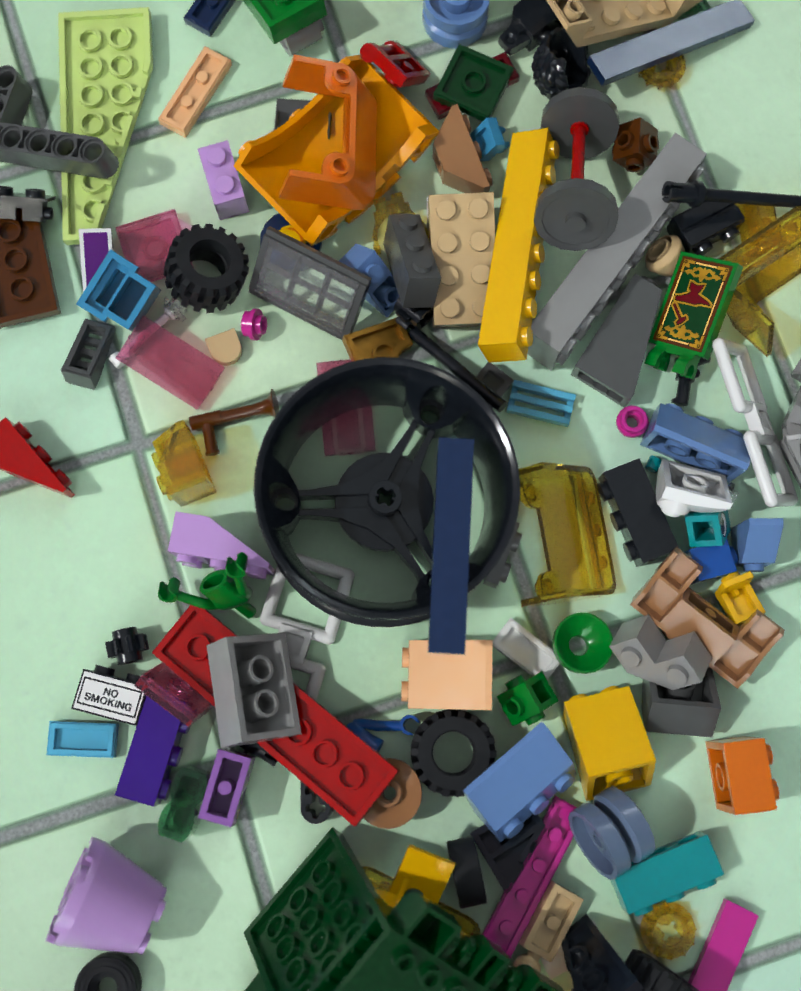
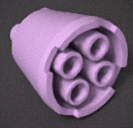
[46,836,167,954]

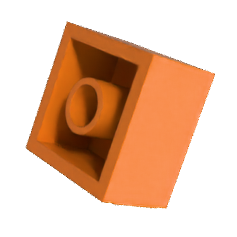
[705,736,779,815]

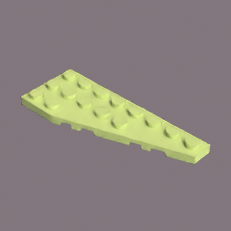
[58,7,153,245]

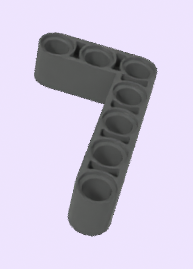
[0,65,119,179]

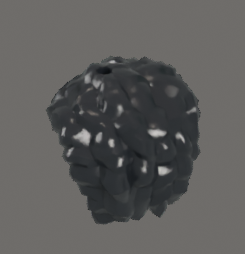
[531,27,592,100]

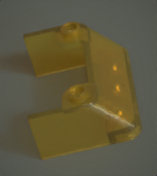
[719,206,801,357]
[519,462,616,607]

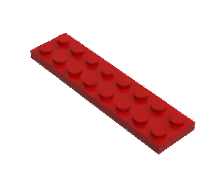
[152,605,400,827]

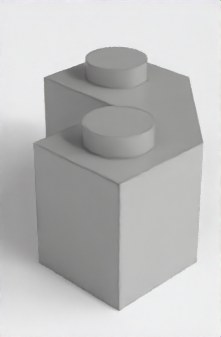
[609,614,712,690]

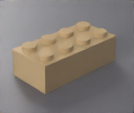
[428,192,495,328]

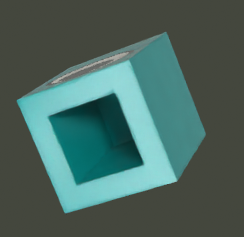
[685,510,731,547]

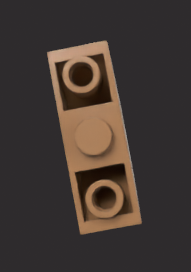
[432,104,493,193]

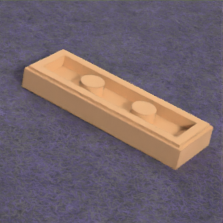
[158,46,232,138]

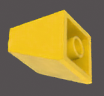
[563,686,656,801]

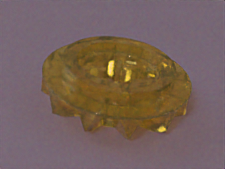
[638,55,686,90]
[640,901,697,960]

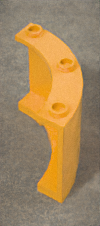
[233,55,440,246]

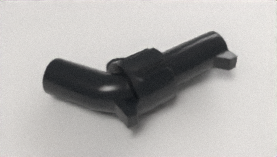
[671,357,711,406]

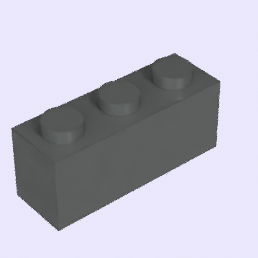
[383,213,441,308]

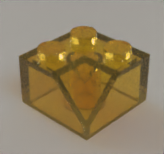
[151,420,217,507]

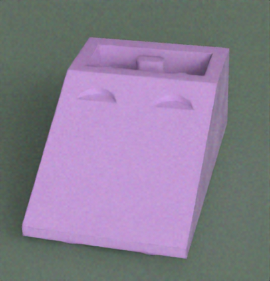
[168,511,275,580]

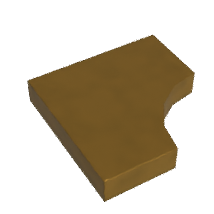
[342,318,413,362]

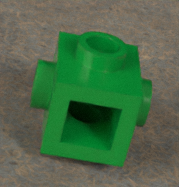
[496,671,559,726]

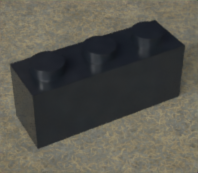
[597,458,679,567]

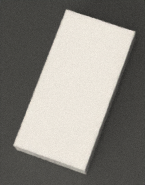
[493,618,560,680]

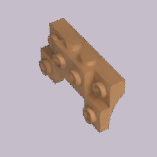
[630,546,784,689]

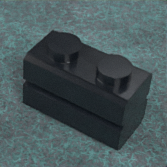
[666,201,745,256]

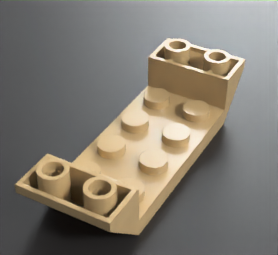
[546,0,702,48]

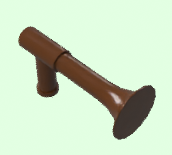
[189,389,280,456]

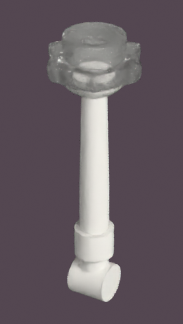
[109,297,187,369]

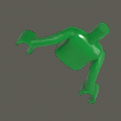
[158,552,256,619]

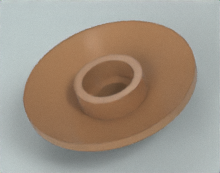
[364,758,422,829]

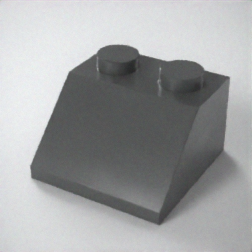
[641,666,721,737]

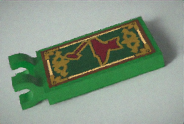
[644,251,743,380]

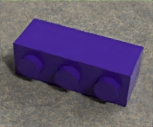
[115,695,193,807]

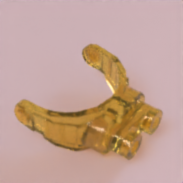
[372,191,429,255]

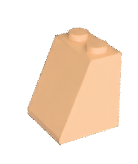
[401,640,493,710]

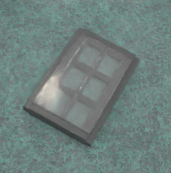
[249,226,372,340]

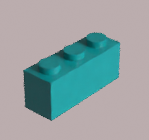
[611,831,724,916]

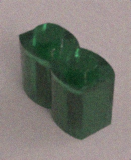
[158,765,211,843]

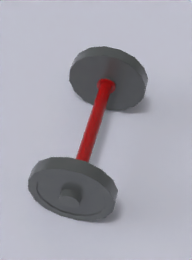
[534,87,619,251]

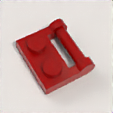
[360,41,431,88]

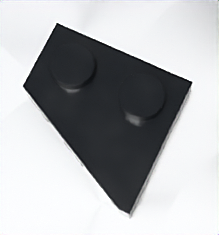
[470,814,547,894]

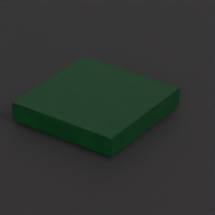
[433,44,514,121]

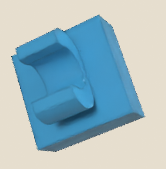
[470,117,510,161]

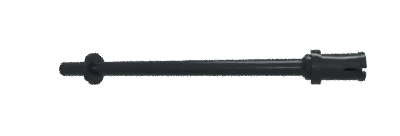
[662,181,801,208]

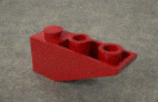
[0,417,75,498]

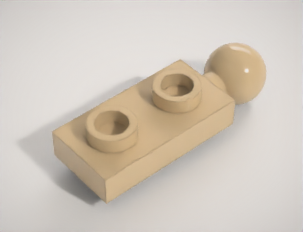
[513,880,584,972]

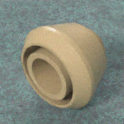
[645,235,685,277]

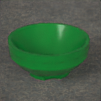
[552,613,613,674]

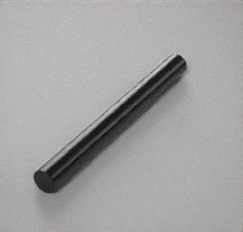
[408,327,507,412]

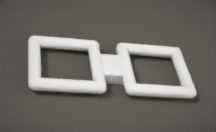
[712,338,798,507]
[260,553,355,701]

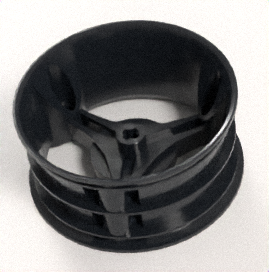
[254,357,520,627]

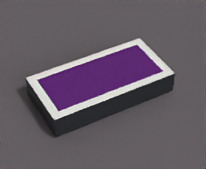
[79,228,113,292]

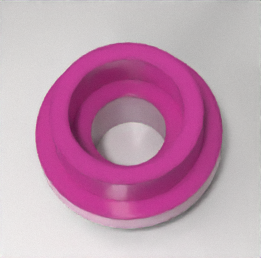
[241,308,267,341]
[616,406,649,438]

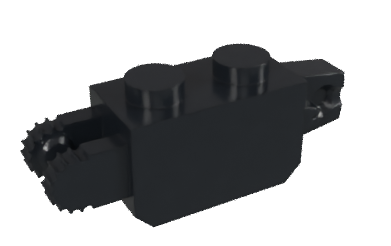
[498,0,564,56]

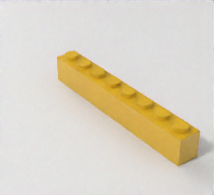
[478,128,560,362]

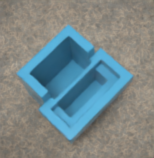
[76,249,161,332]

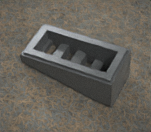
[61,319,116,390]

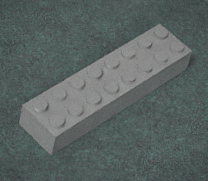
[527,133,707,370]

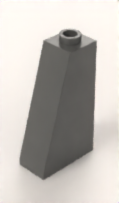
[571,274,662,408]

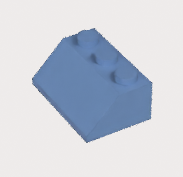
[640,403,750,483]
[463,722,577,842]

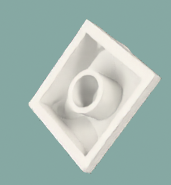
[655,459,732,517]

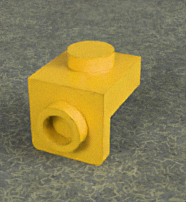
[714,571,766,626]

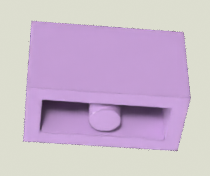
[198,140,249,220]

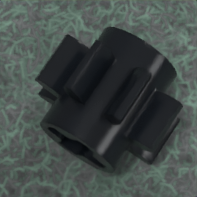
[394,297,433,330]
[105,627,149,665]

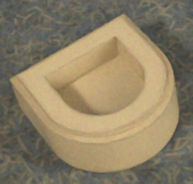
[205,328,242,366]

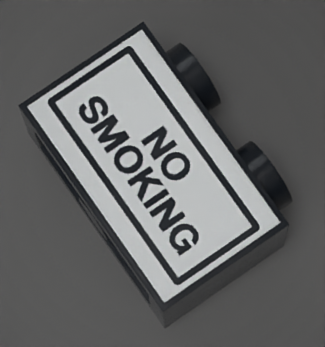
[71,665,155,726]

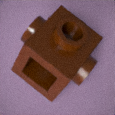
[612,117,659,172]

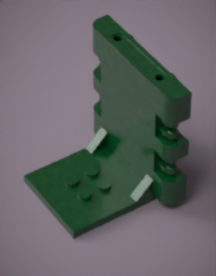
[243,827,564,991]

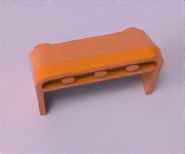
[279,54,377,210]

